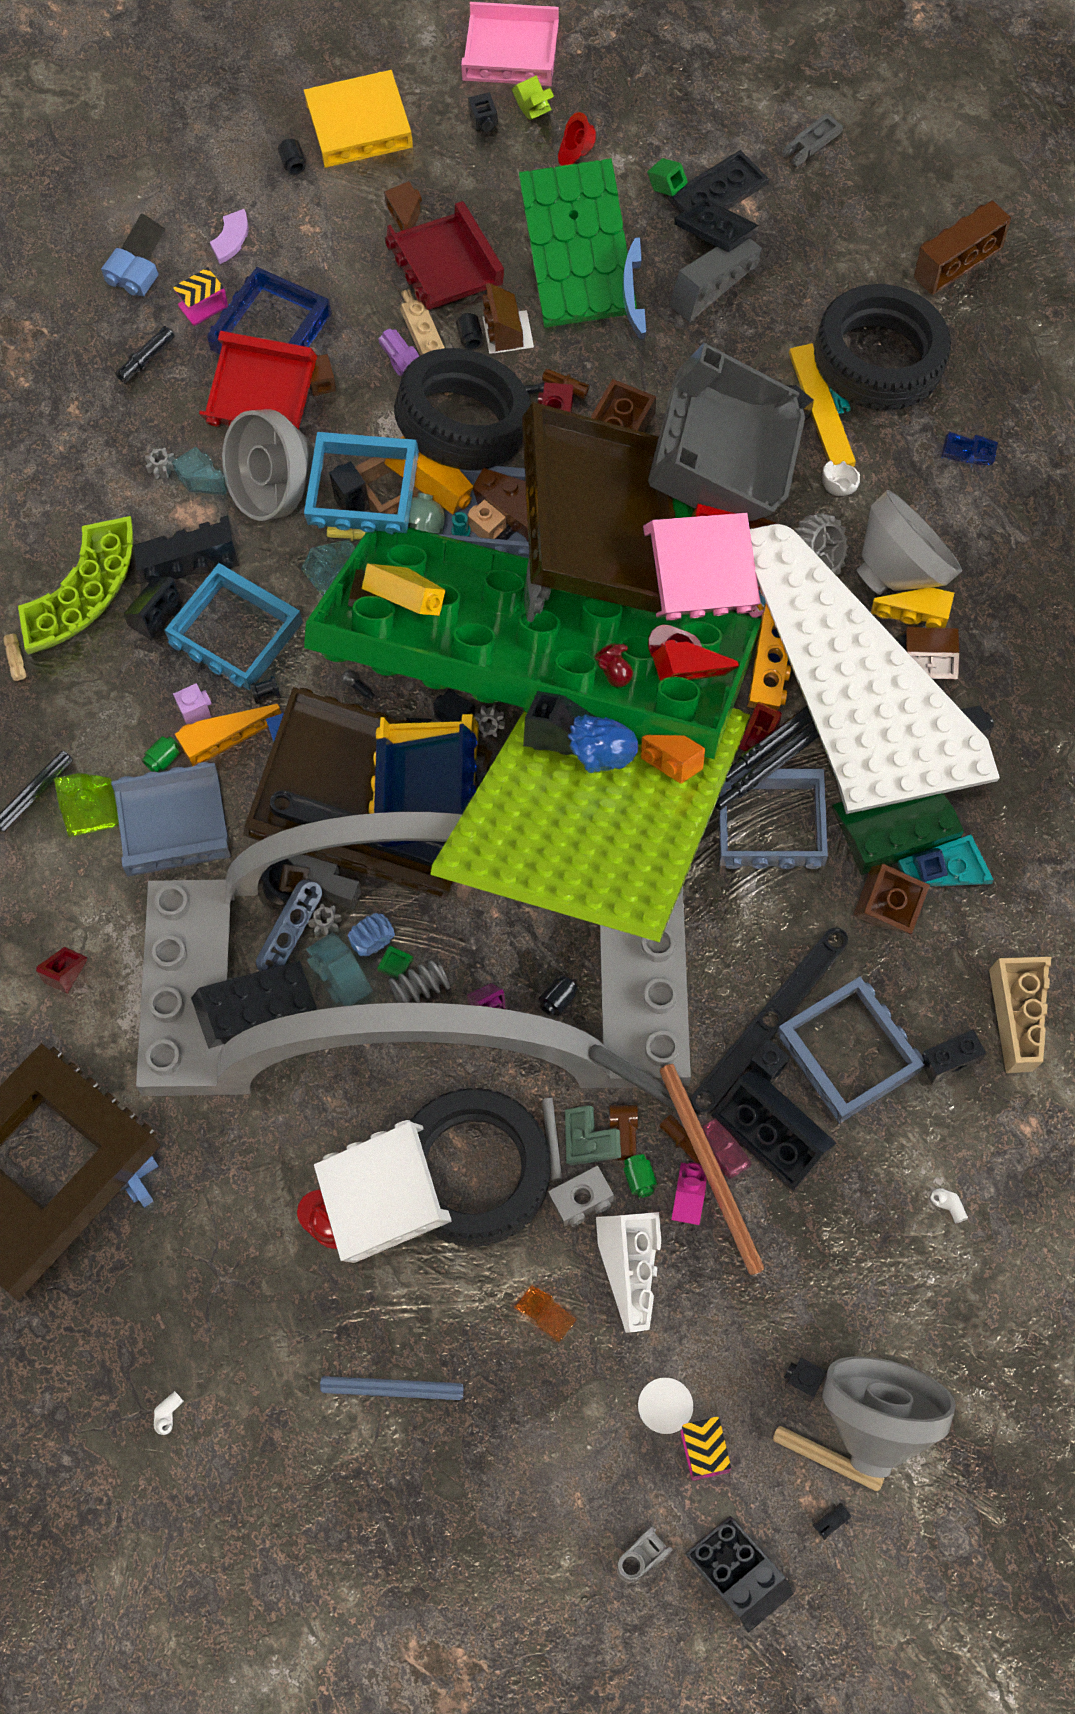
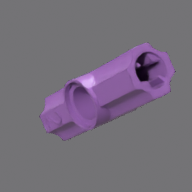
[378,329,419,376]

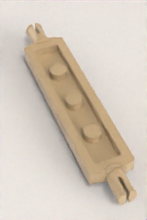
[400,289,453,396]

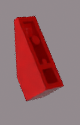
[652,640,739,681]

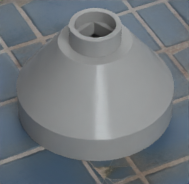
[222,409,324,521]
[857,490,962,595]
[822,1356,956,1478]

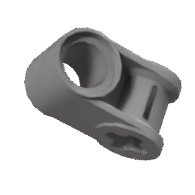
[616,1526,673,1583]

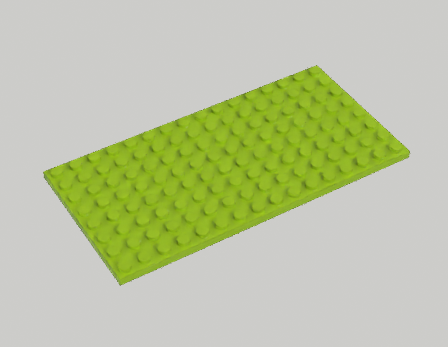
[431,709,750,943]

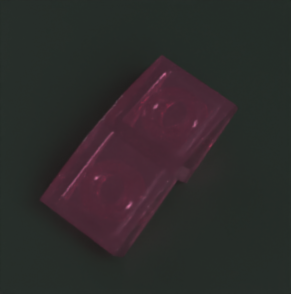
[702,1119,751,1179]

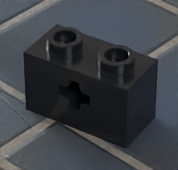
[329,461,370,512]
[922,1030,986,1085]

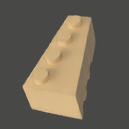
[989,957,1051,1073]

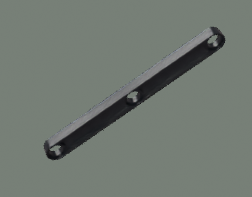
[269,790,445,867]
[691,928,848,1116]

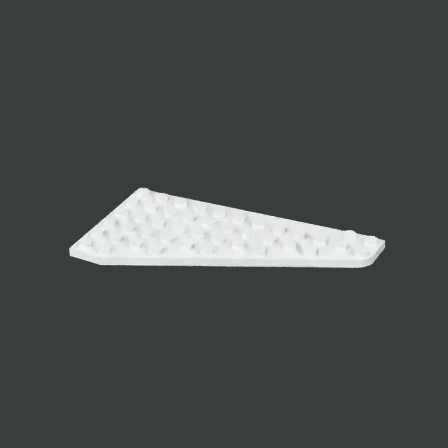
[750,524,1000,814]

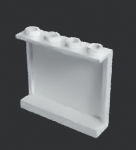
[314,1120,452,1263]

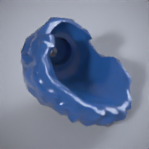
[568,715,638,773]

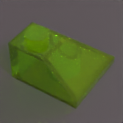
[54,773,119,837]

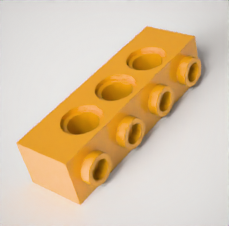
[747,603,791,711]

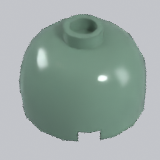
[396,492,445,534]

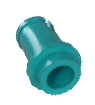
[829,388,851,414]
[451,512,471,537]

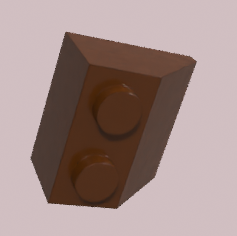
[853,864,930,935]

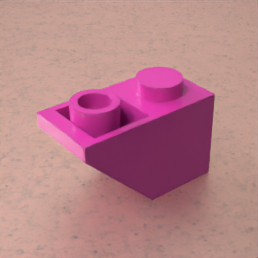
[671,1162,707,1225]

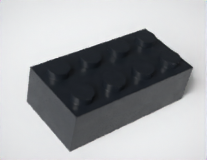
[191,961,317,1049]

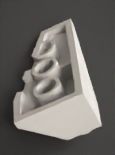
[596,1212,661,1333]

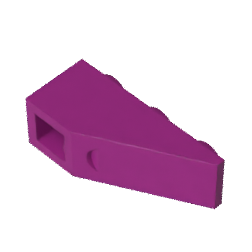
[467,983,506,1010]

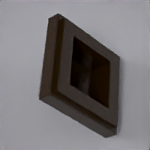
[278,864,310,893]

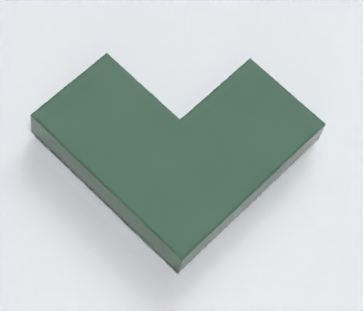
[565,1105,621,1165]

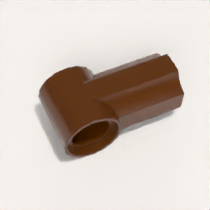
[609,1105,638,1161]

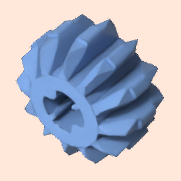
[348,913,395,956]

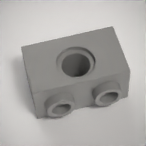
[548,1166,614,1227]

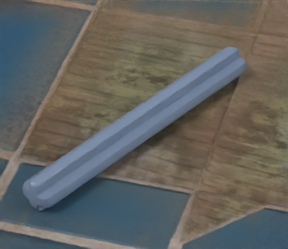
[320,1376,464,1400]

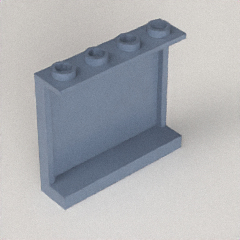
[111,762,231,877]

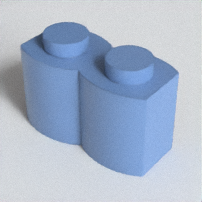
[101,248,159,296]

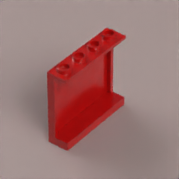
[199,331,317,430]

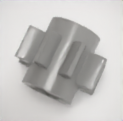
[145,448,176,479]
[474,705,505,738]
[308,903,342,939]

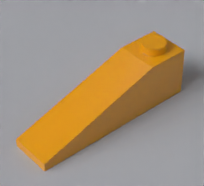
[175,704,282,767]

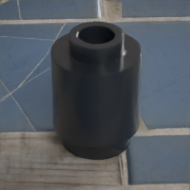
[278,139,306,175]
[456,313,484,350]
[539,976,578,1016]

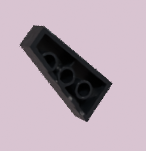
[133,515,239,583]

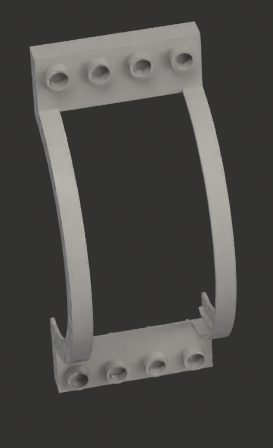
[136,812,691,1096]

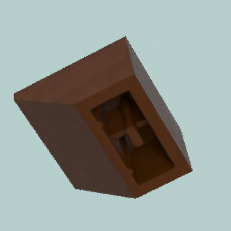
[482,283,524,352]
[905,627,959,680]

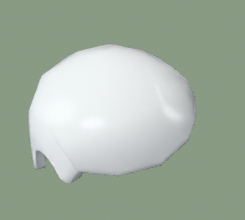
[822,461,860,496]

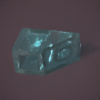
[172,447,227,495]

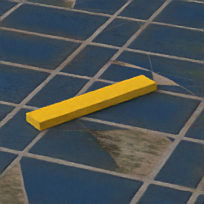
[789,343,856,467]

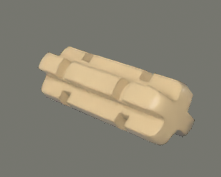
[3,633,26,681]

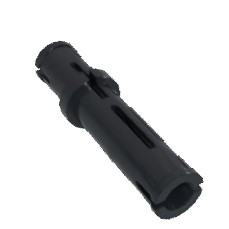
[115,326,175,384]

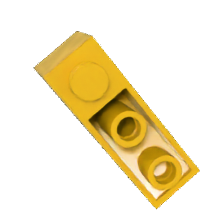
[871,588,954,628]

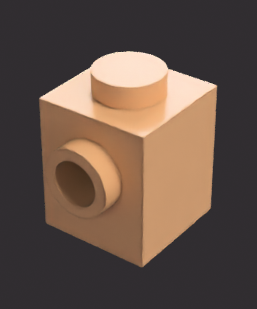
[467,499,507,539]

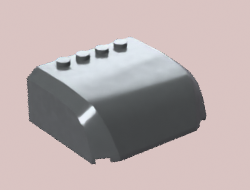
[648,343,805,521]

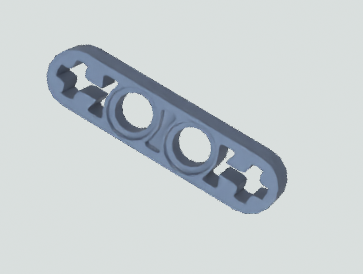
[256,879,322,971]

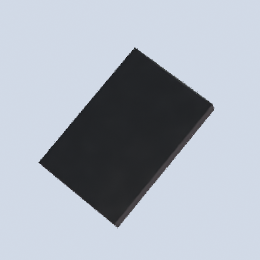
[674,198,759,252]

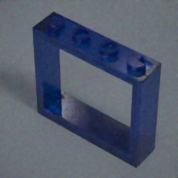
[207,267,332,354]

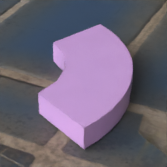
[210,209,248,264]

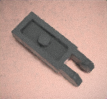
[782,113,843,167]

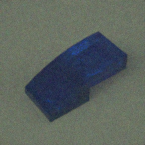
[941,431,998,465]

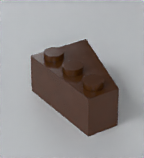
[473,468,528,542]

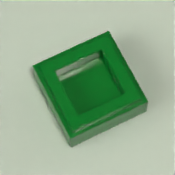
[377,945,414,981]

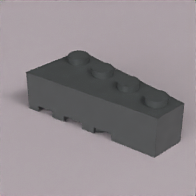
[669,238,762,322]

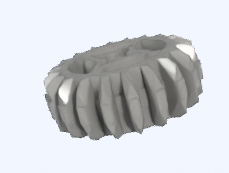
[794,513,850,575]

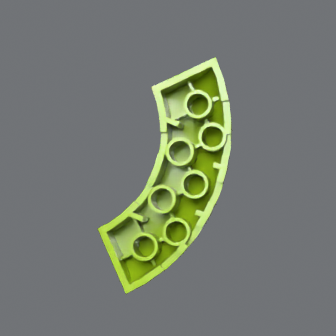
[18,516,133,654]

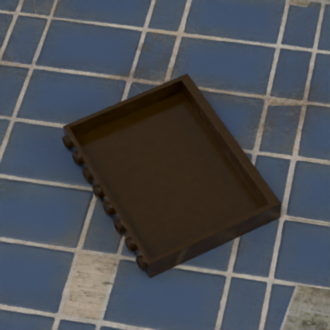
[522,402,675,613]
[243,687,492,900]

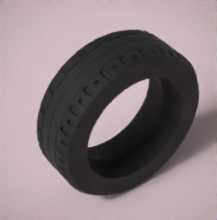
[814,284,951,411]
[394,348,531,470]
[410,1088,550,1247]

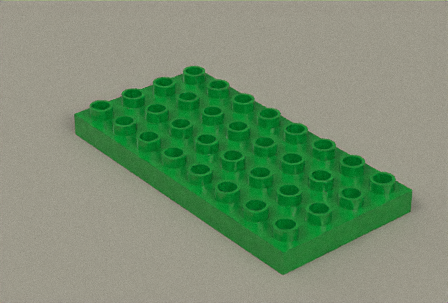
[304,527,762,759]

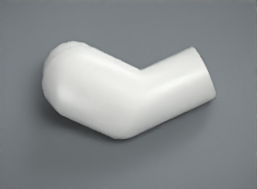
[930,1188,968,1224]
[153,1391,184,1435]

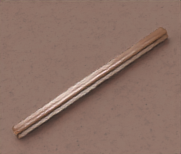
[660,1064,764,1275]

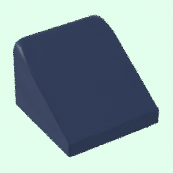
[912,848,948,882]

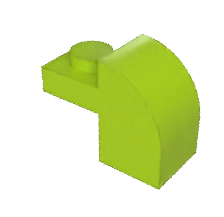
[511,75,554,120]

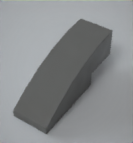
[287,854,361,910]

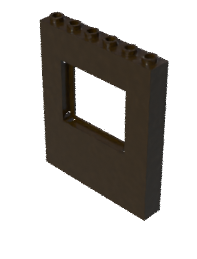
[0,1043,161,1301]

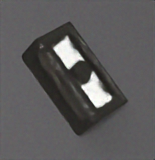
[122,214,165,260]

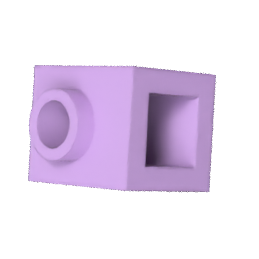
[173,683,211,725]

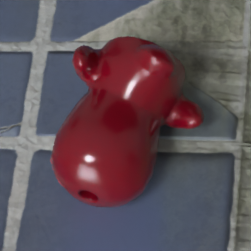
[594,643,633,687]

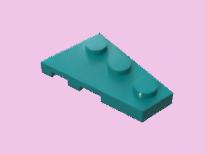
[897,834,994,887]

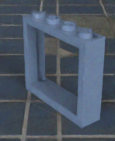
[718,769,828,869]
[777,977,924,1124]

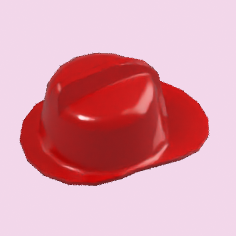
[558,112,596,166]
[297,1189,337,1249]

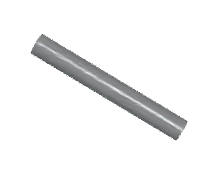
[542,1098,562,1181]

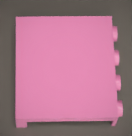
[461,2,559,86]
[643,513,761,621]

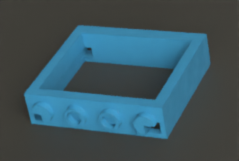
[304,432,419,534]
[165,563,303,690]

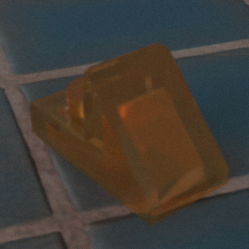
[514,1285,576,1344]

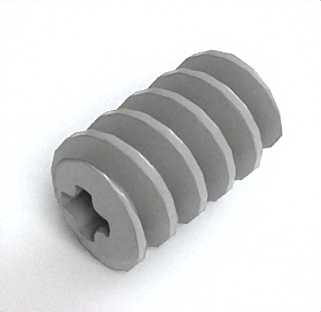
[388,960,450,1003]

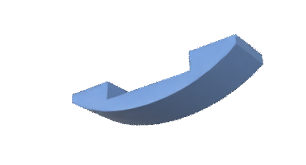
[622,238,646,339]

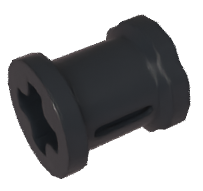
[250,676,281,705]

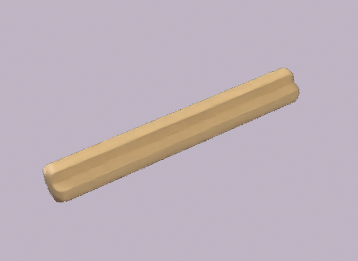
[773,1426,884,1491]

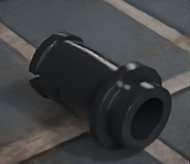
[812,1503,852,1540]

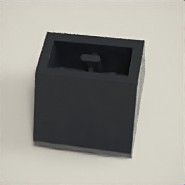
[123,577,182,641]

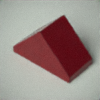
[738,702,782,751]
[36,947,87,994]

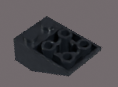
[523,691,596,755]
[685,1516,794,1633]

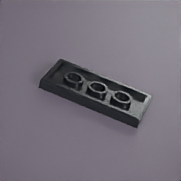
[668,150,769,213]

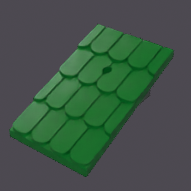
[519,158,637,328]

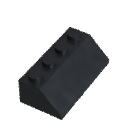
[711,1068,837,1191]

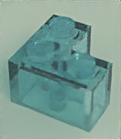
[306,932,373,1006]

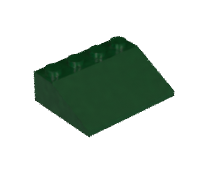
[832,793,964,875]

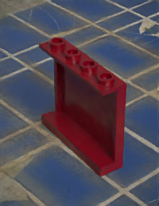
[385,201,504,310]

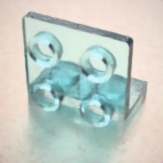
[301,540,355,596]

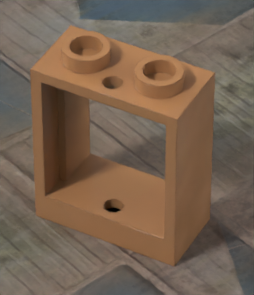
[355,457,423,514]

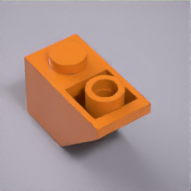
[641,735,705,784]

